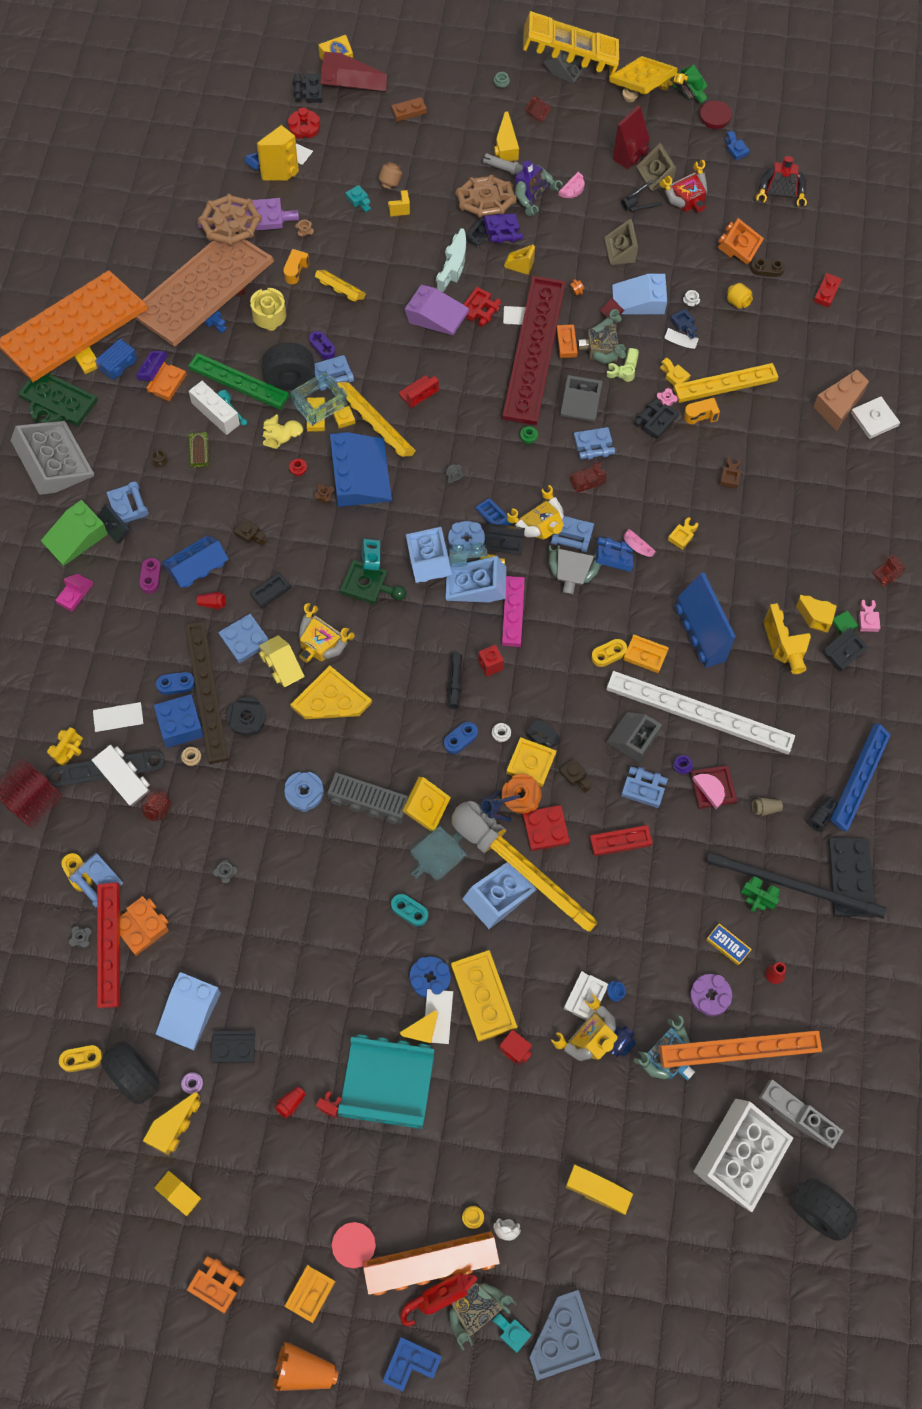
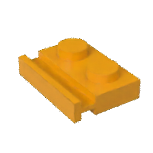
[623,634,669,674]
[285,1265,336,1323]

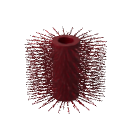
[0,758,63,829]

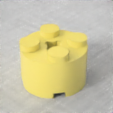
[250,288,286,331]

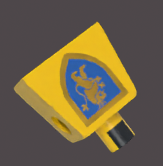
[318,35,353,61]

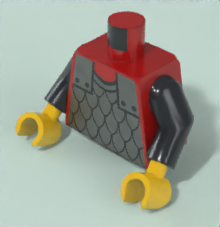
[755,156,807,206]

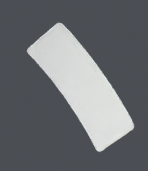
[665,328,698,349]

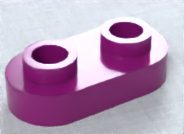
[139,558,161,594]

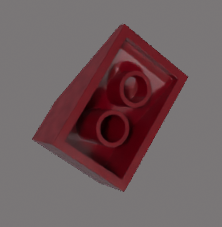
[613,105,649,170]

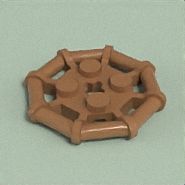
[455,175,517,218]
[198,194,262,245]

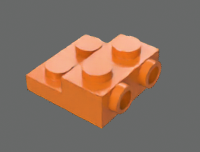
[718,218,764,264]
[120,896,169,956]

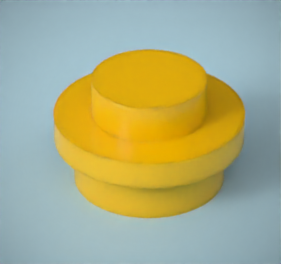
[462,1206,484,1229]

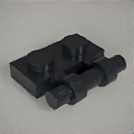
[293,73,323,103]
[634,399,679,440]

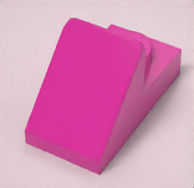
[55,574,94,612]

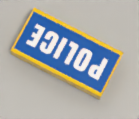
[706,924,752,966]

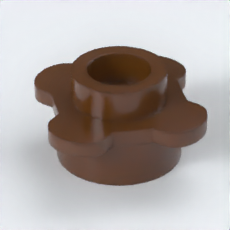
[314,484,335,502]

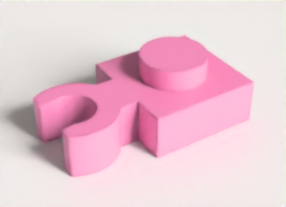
[858,600,880,632]

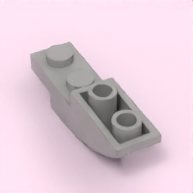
[758,1080,843,1149]

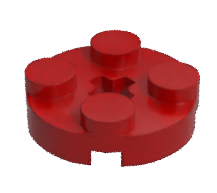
[288,107,320,139]

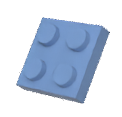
[218,614,269,663]

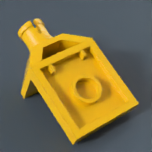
[763,603,811,674]

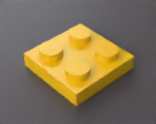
[506,737,557,787]
[402,777,451,831]

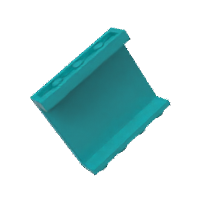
[338,1035,434,1129]

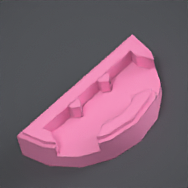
[558,172,584,198]
[623,529,656,557]
[693,774,725,809]

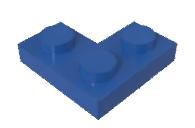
[382,1337,442,1392]

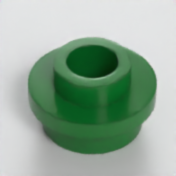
[520,426,538,444]

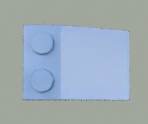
[612,274,667,314]
[406,527,452,583]
[446,556,506,602]
[463,862,537,929]
[156,972,221,1051]

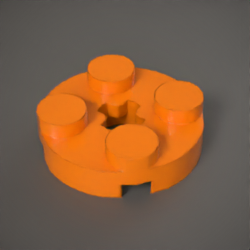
[502,774,541,814]

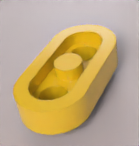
[591,639,627,667]
[62,853,92,892]
[59,1045,103,1072]

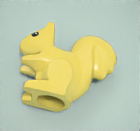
[263,414,303,449]

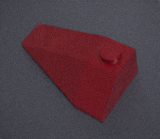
[321,51,387,91]

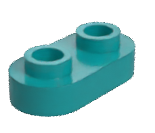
[391,894,428,927]

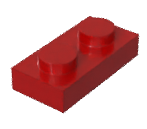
[813,273,842,308]

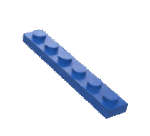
[831,724,891,831]

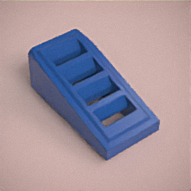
[475,498,512,526]

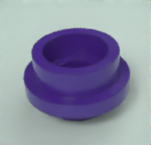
[673,755,693,774]

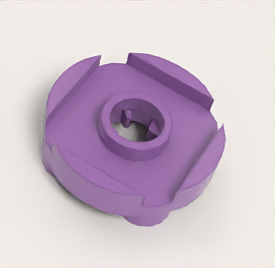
[690,974,732,1017]

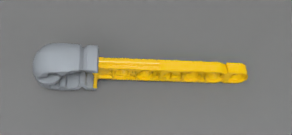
[452,801,597,932]

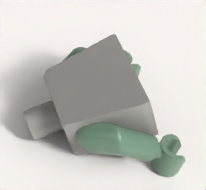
[549,545,603,595]

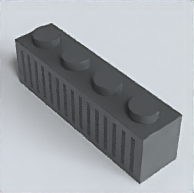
[327,773,409,824]

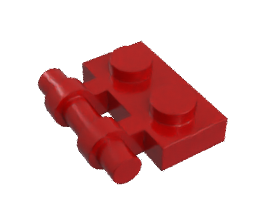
[463,287,501,327]

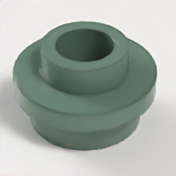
[494,72,510,88]

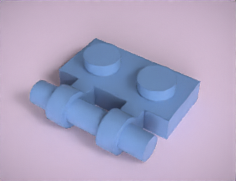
[573,427,615,460]
[621,766,668,808]

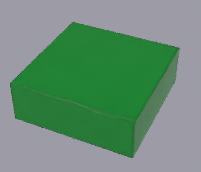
[832,611,858,635]

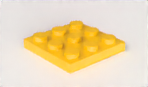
[609,56,678,94]

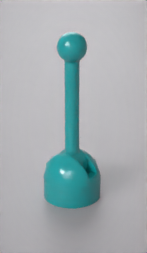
[217,390,248,426]

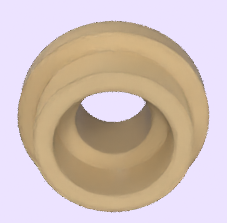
[622,88,638,102]
[181,747,201,766]

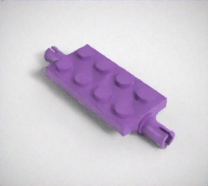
[198,198,299,230]

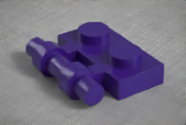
[483,213,523,243]

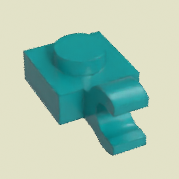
[345,185,371,212]
[492,1314,531,1353]

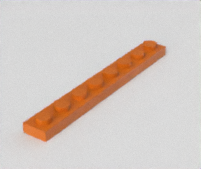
[659,1031,822,1068]

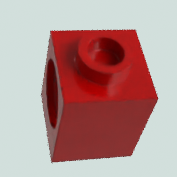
[478,645,504,677]
[499,1030,532,1066]

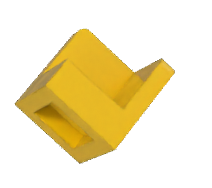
[388,190,410,217]

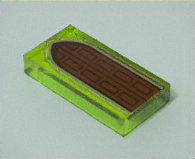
[189,432,209,467]

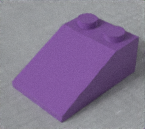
[405,285,469,335]

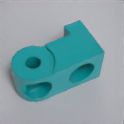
[361,539,380,571]

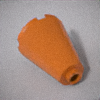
[273,1342,338,1391]

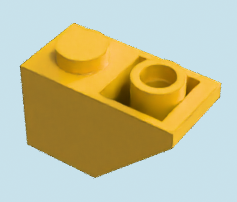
[796,595,837,633]

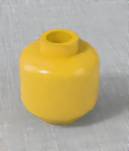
[727,283,753,309]

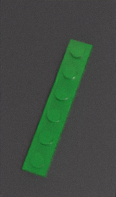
[188,353,289,410]

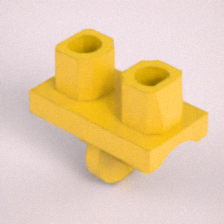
[47,727,83,766]

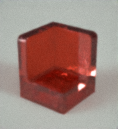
[525,96,551,122]
[873,554,906,587]

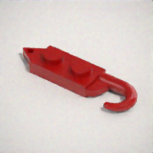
[400,1272,478,1326]

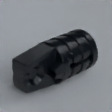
[807,797,837,832]

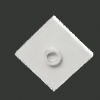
[850,397,900,439]

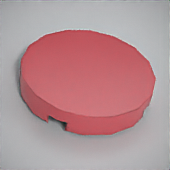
[332,1222,376,1269]

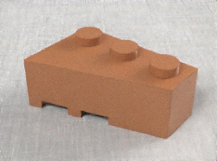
[813,370,869,431]

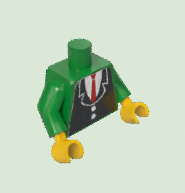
[659,64,707,104]

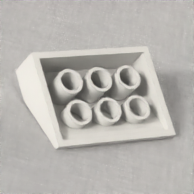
[693,1099,793,1212]

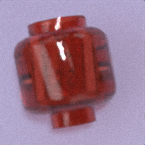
[142,791,172,821]

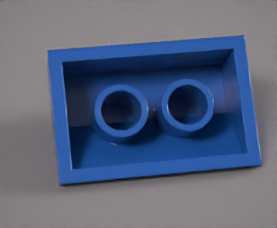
[161,535,229,588]

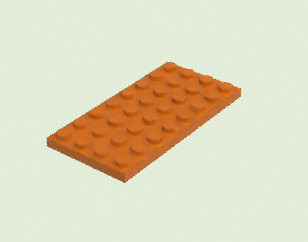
[0,270,148,382]

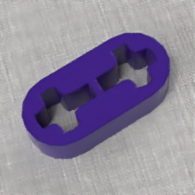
[309,331,335,360]

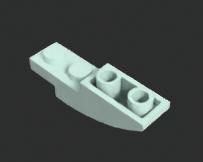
[436,228,466,292]

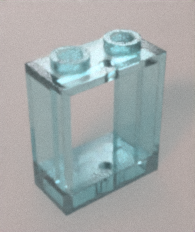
[291,371,347,426]

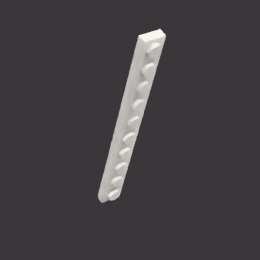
[607,671,795,755]

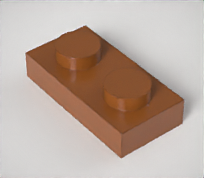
[391,97,427,121]

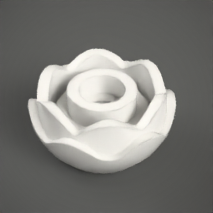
[494,1218,521,1240]

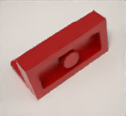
[399,375,439,408]

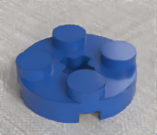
[409,957,451,999]

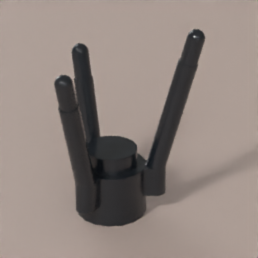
[621,180,663,212]

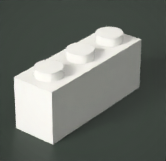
[189,381,240,435]
[92,745,150,806]

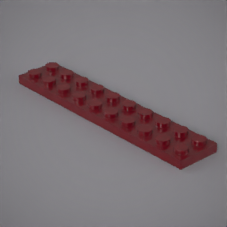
[502,276,566,425]

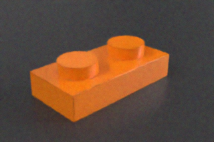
[556,325,578,358]

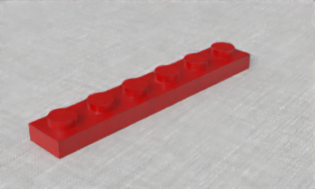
[97,882,120,1009]

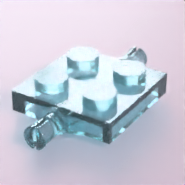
[410,826,467,882]

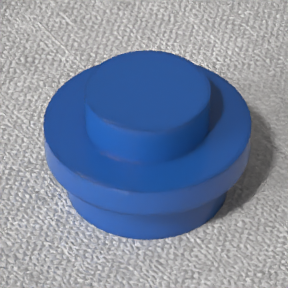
[607,981,625,1002]

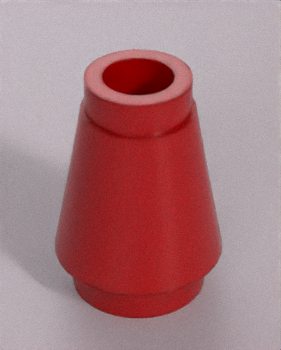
[197,591,226,610]
[765,962,786,984]
[274,1086,306,1119]

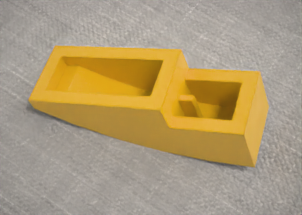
[565,1165,633,1215]

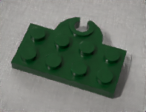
[18,373,98,426]

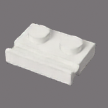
[564,971,608,1020]

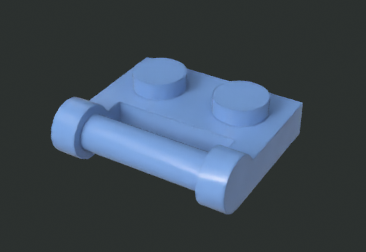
[314,355,354,391]
[107,481,149,523]
[551,516,594,553]
[68,853,123,908]

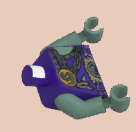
[515,161,563,216]

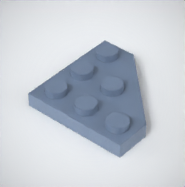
[529,1290,601,1381]

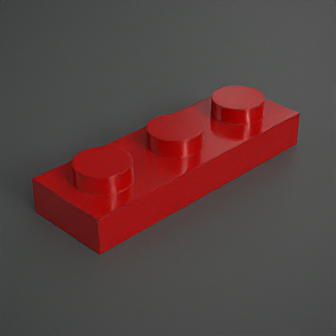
[590,825,653,856]

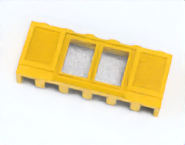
[523,11,619,76]

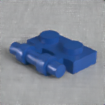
[596,537,633,572]

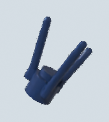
[481,790,520,822]

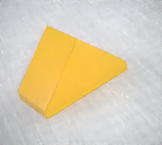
[504,245,535,275]
[400,1009,439,1043]
[154,1171,201,1216]

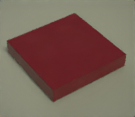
[690,765,737,809]

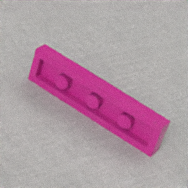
[502,576,525,647]

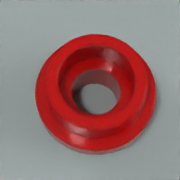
[289,458,307,476]

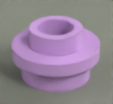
[181,1072,203,1094]

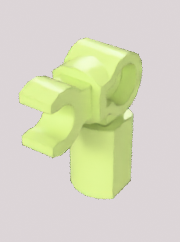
[607,348,639,382]

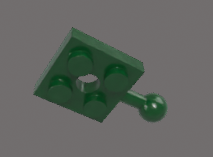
[340,560,406,605]

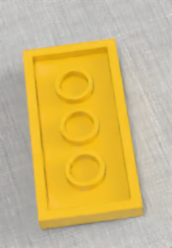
[451,950,517,1042]

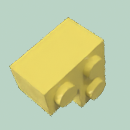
[259,635,304,687]

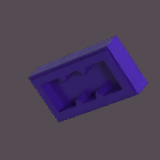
[136,351,168,381]

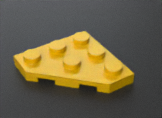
[290,666,372,719]

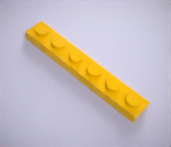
[673,363,778,403]
[335,382,416,457]

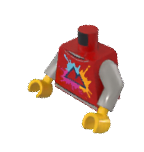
[660,160,707,213]

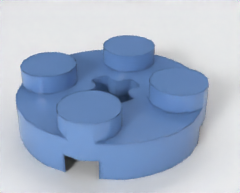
[448,521,485,557]
[284,772,324,812]

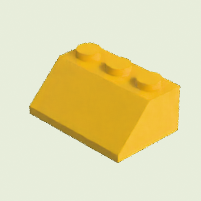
[257,125,299,180]

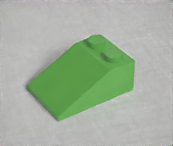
[41,500,108,567]

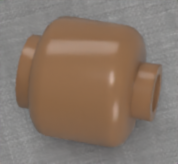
[378,162,402,189]

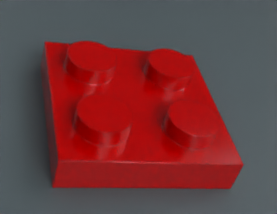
[522,805,570,851]

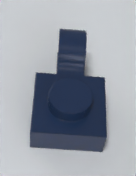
[671,309,698,339]

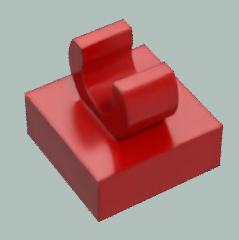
[316,1091,341,1119]

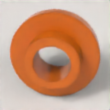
[570,279,584,296]

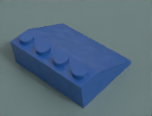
[330,432,392,507]
[675,573,736,668]

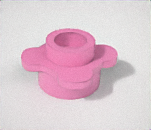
[657,388,678,406]

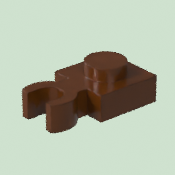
[720,457,741,489]

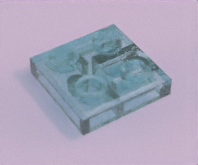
[449,542,487,567]

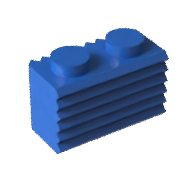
[95,338,137,380]

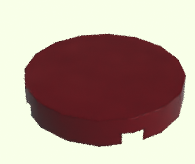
[699,101,732,129]

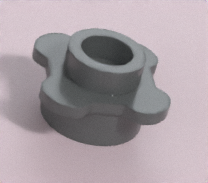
[445,464,464,483]
[213,860,238,883]
[69,926,92,948]

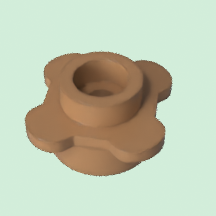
[295,220,314,237]

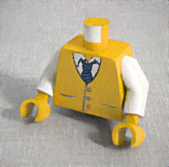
[507,485,564,539]

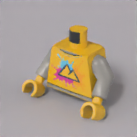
[299,603,355,663]
[551,994,618,1061]

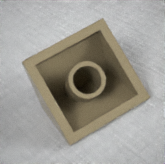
[636,143,676,191]
[604,219,638,265]

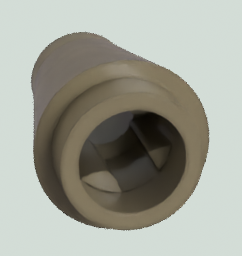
[752,797,783,817]

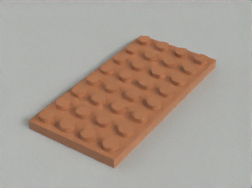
[134,233,274,347]

